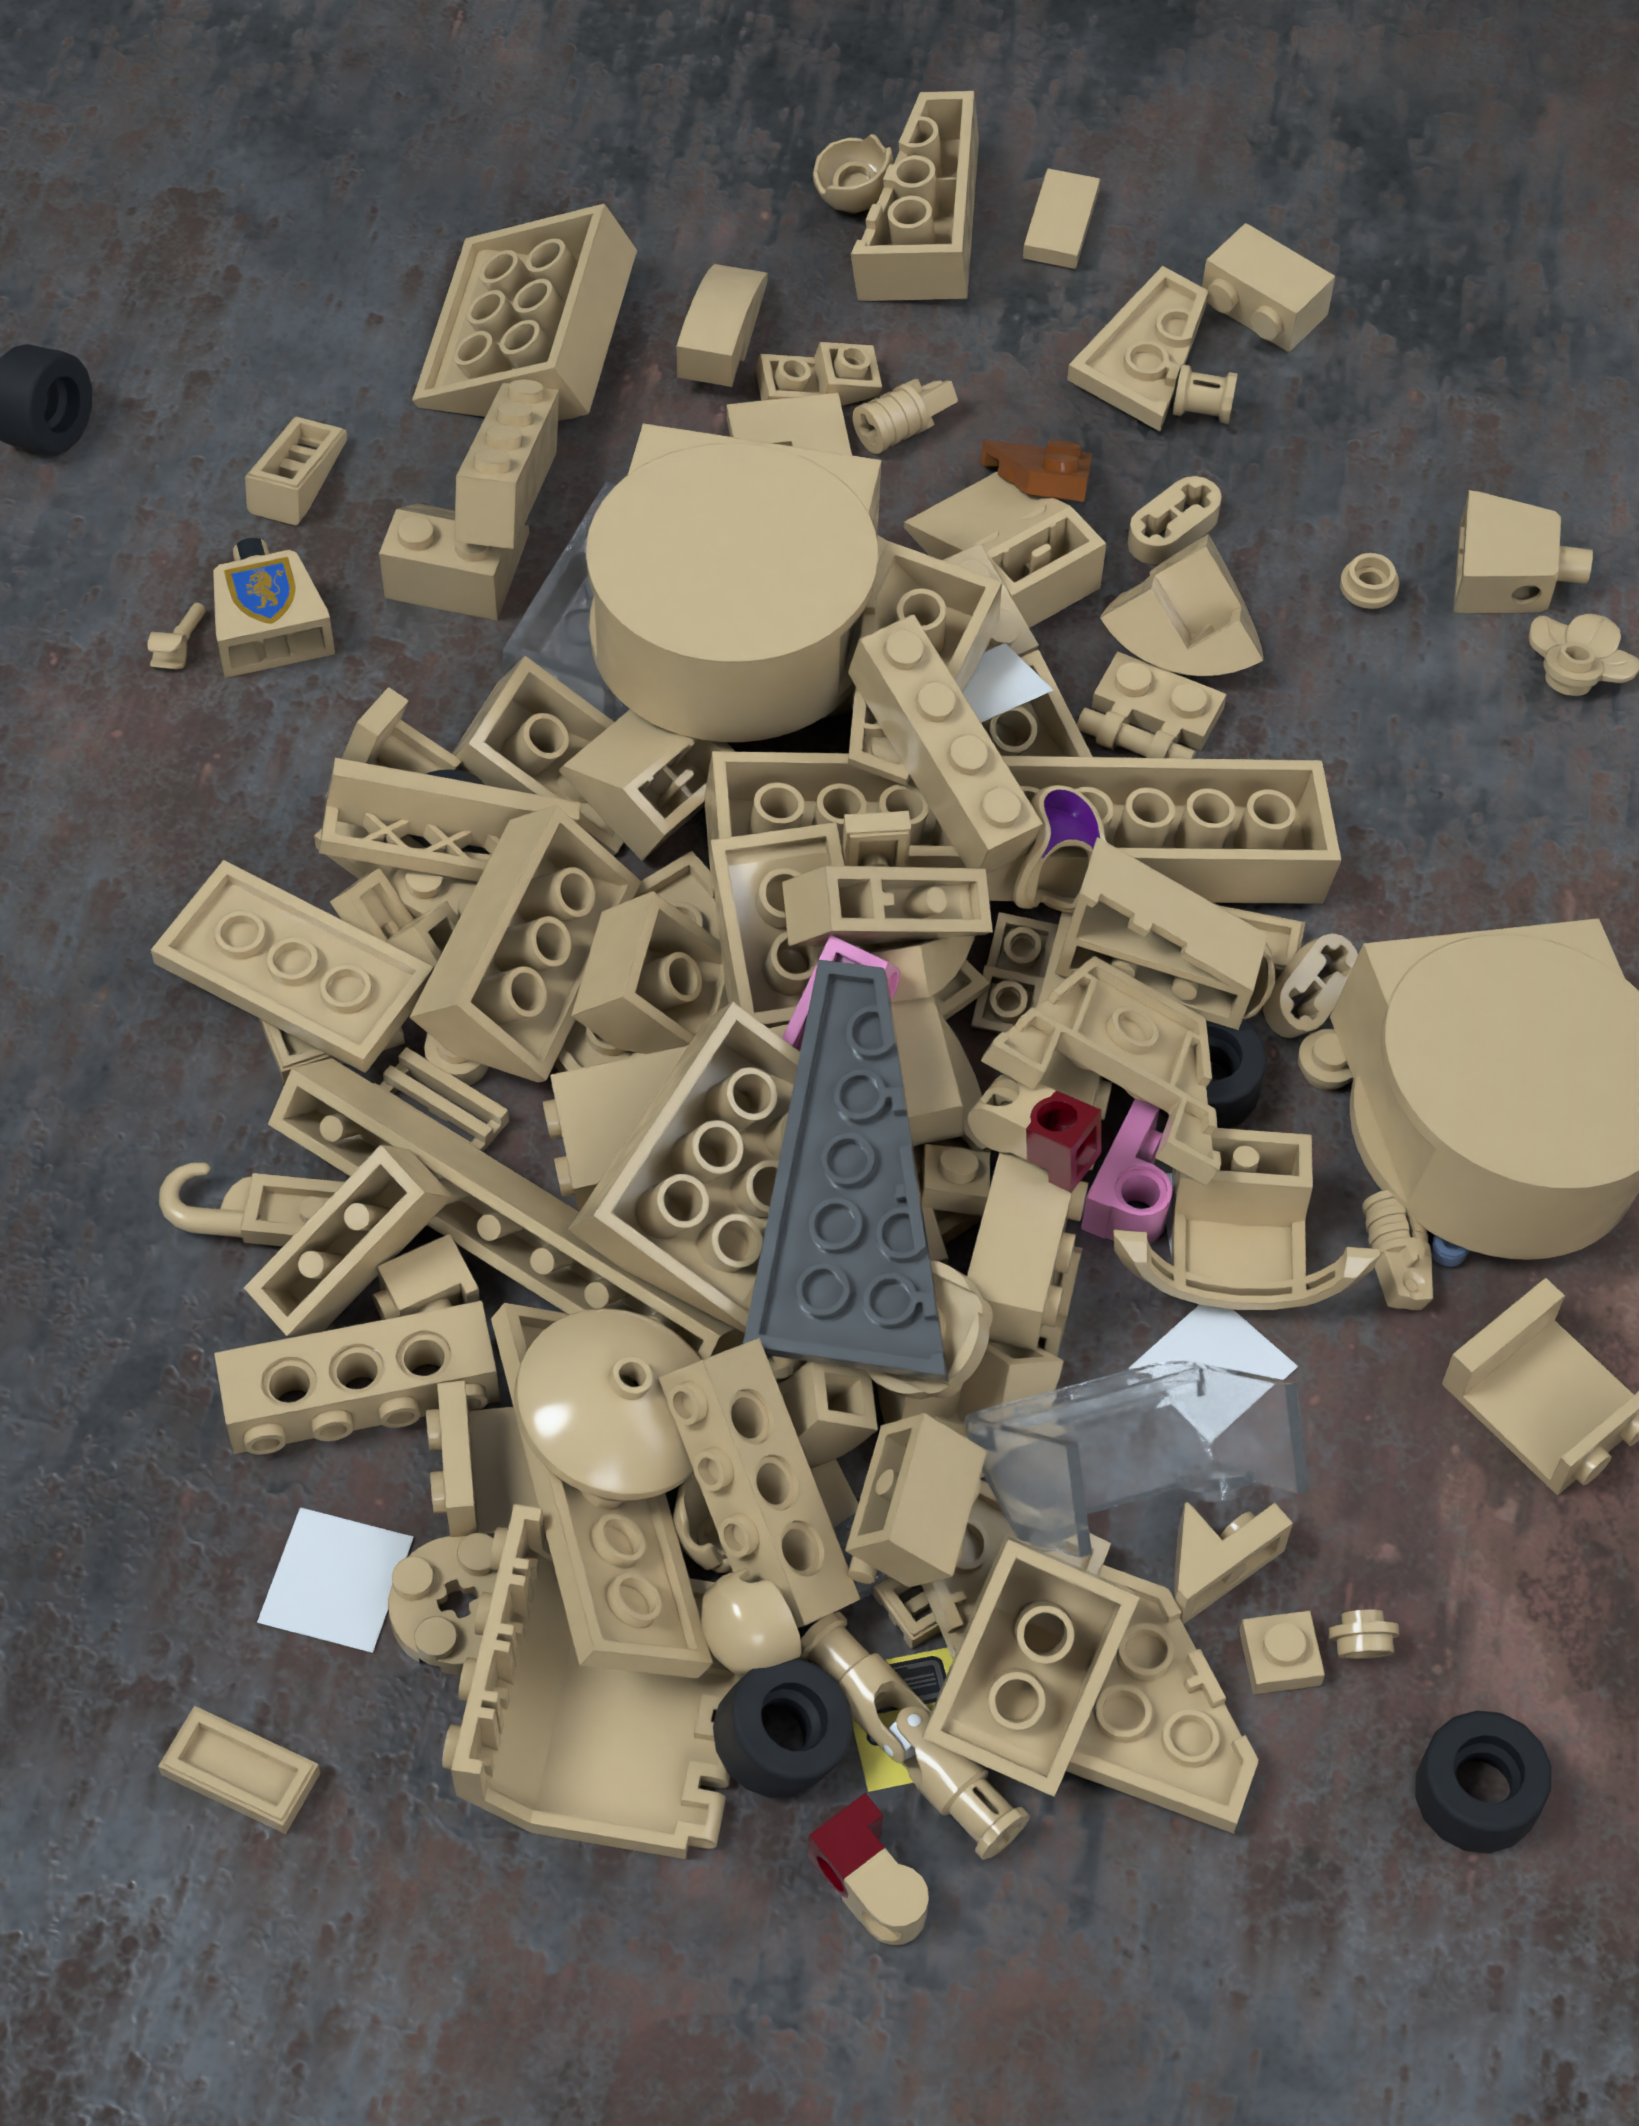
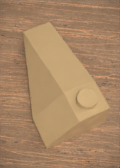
[848,541,1002,786]

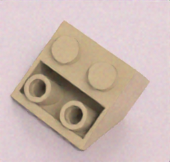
[559,709,735,861]

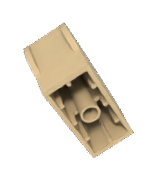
[586,423,881,742]
[1330,918,1639,1260]

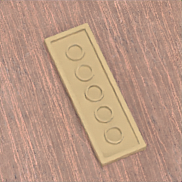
[491,1303,713,1678]

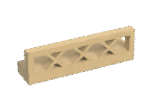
[319,758,580,882]

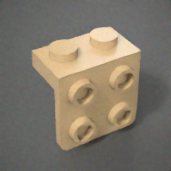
[426,1381,546,1539]

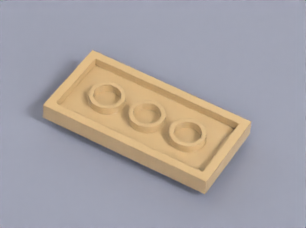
[151,860,434,1073]

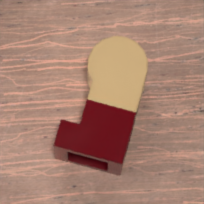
[967,1074,1101,1193]
[807,1793,929,1945]

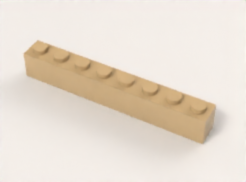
[967,897,1112,1351]
[268,1058,745,1360]

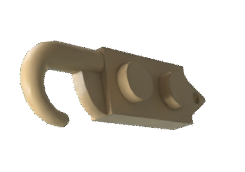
[159,1162,345,1246]

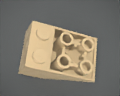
[903,472,1106,628]

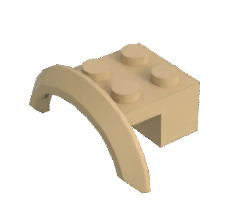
[1114,1128,1380,1310]

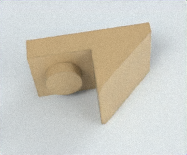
[1173,1502,1293,1625]

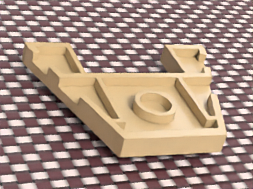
[981,956,1221,1186]

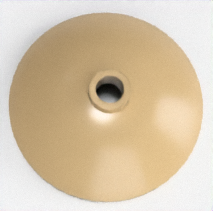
[514,1308,701,1500]

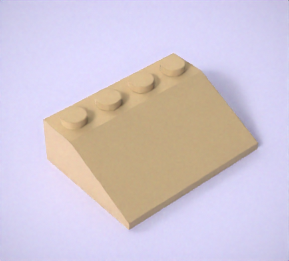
[412,203,637,421]
[568,1002,800,1333]

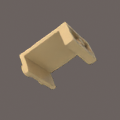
[1442,1278,1639,1496]

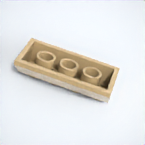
[410,805,642,1083]

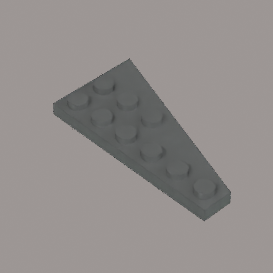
[743,960,949,1382]

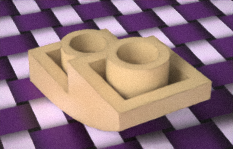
[755,342,882,406]
[971,912,1058,1034]

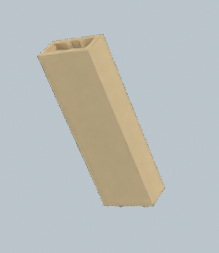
[543,995,964,1212]

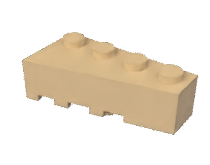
[851,91,979,301]

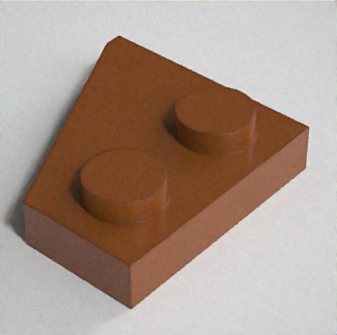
[980,439,1092,502]

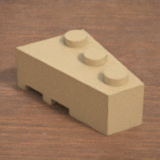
[1055,837,1268,1030]

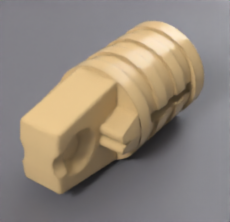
[853,379,958,454]
[1362,1190,1433,1310]

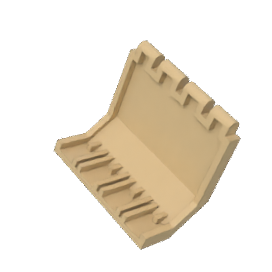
[442,1504,743,1859]

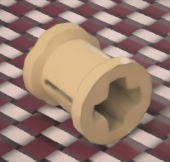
[1173,364,1238,424]

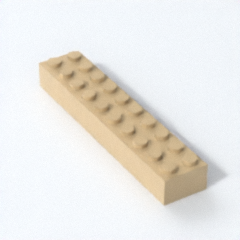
[704,751,1341,904]

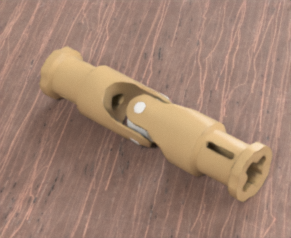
[799,1611,1030,1860]

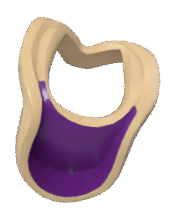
[1012,785,1106,913]

